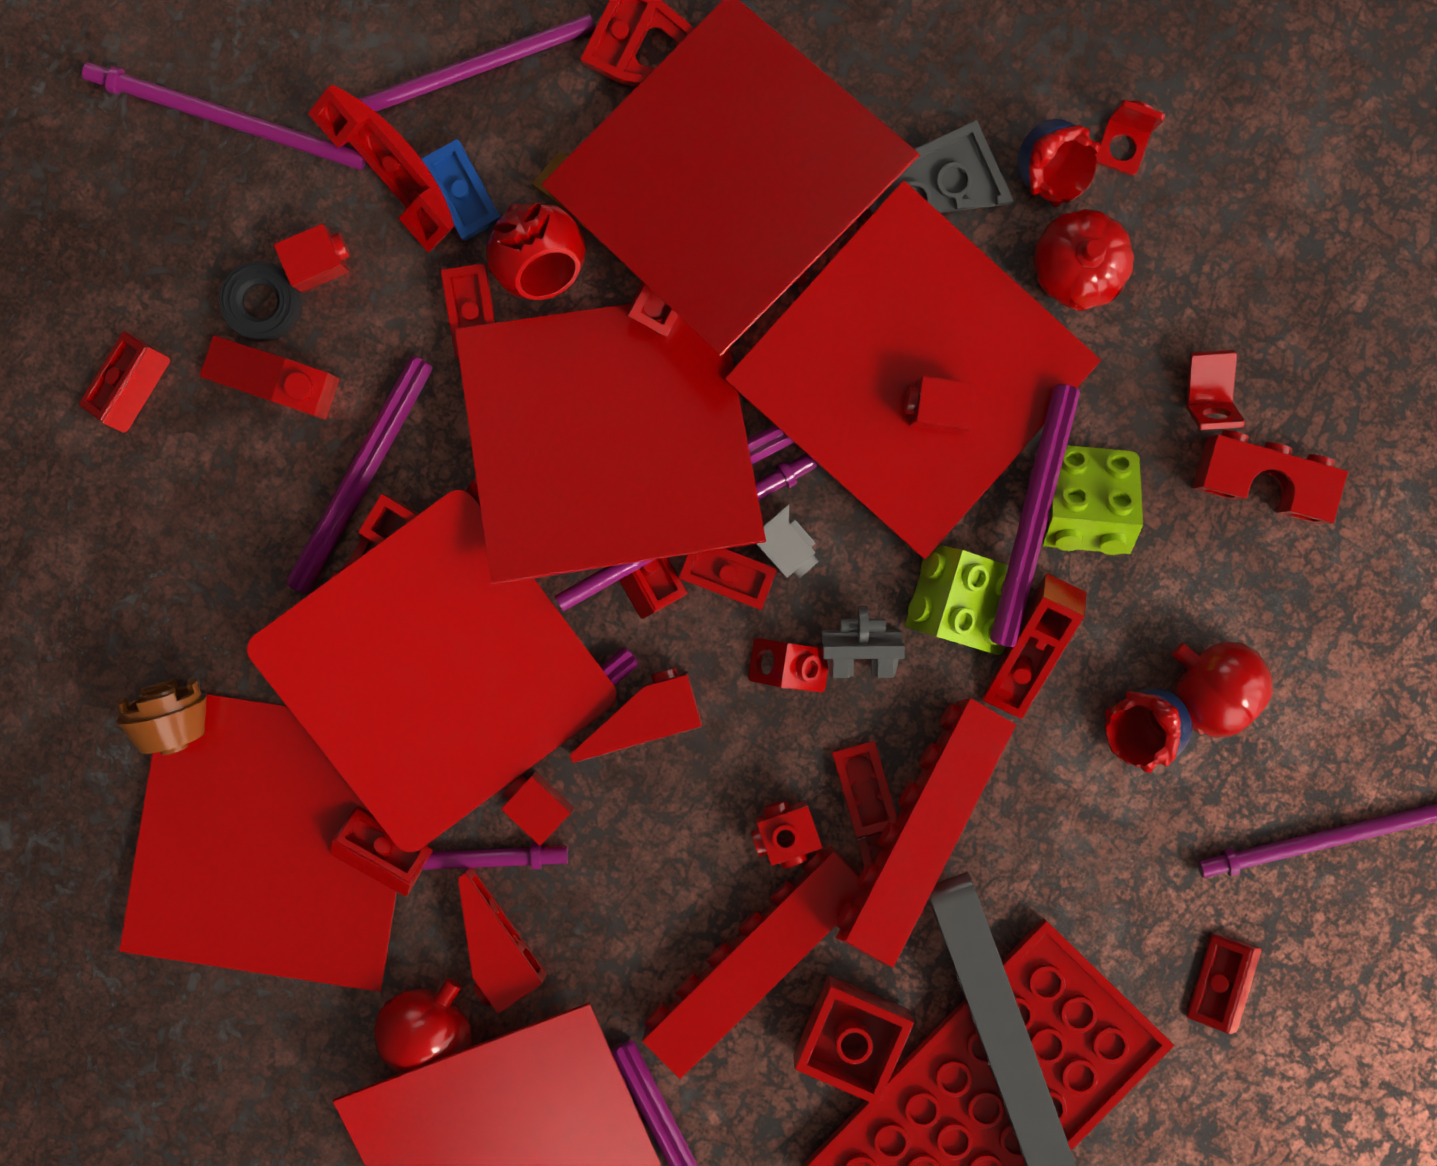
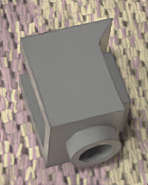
[756,505,819,578]

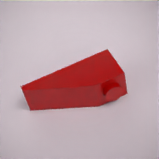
[199,335,340,420]
[982,573,1087,719]
[570,667,702,763]
[458,868,547,1014]

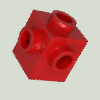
[751,800,822,868]

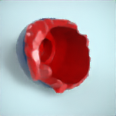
[1018,119,1100,207]
[1104,688,1192,773]

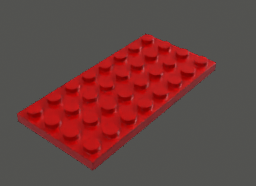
[801,918,1175,1166]

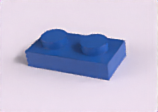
[421,139,501,241]

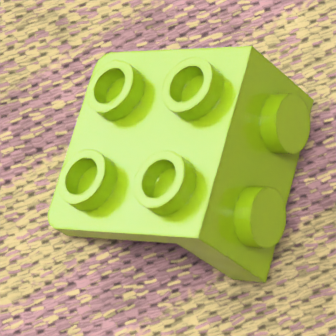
[1042,445,1143,555]
[904,544,1008,655]

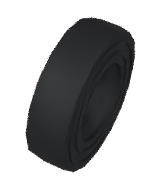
[219,261,302,342]

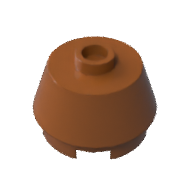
[115,678,207,755]

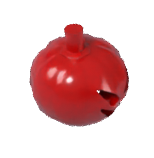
[486,202,586,300]
[1033,209,1134,311]
[1171,641,1274,738]
[373,978,472,1074]

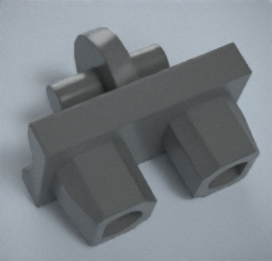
[821,606,905,678]

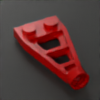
[580,0,695,87]

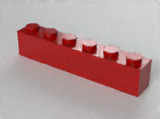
[835,698,1017,968]
[642,845,861,1079]

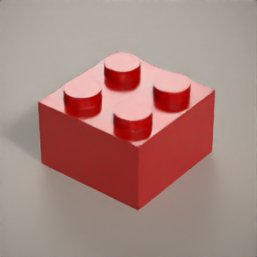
[793,974,914,1105]

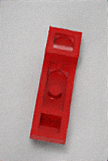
[308,85,454,252]

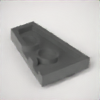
[867,120,1014,217]

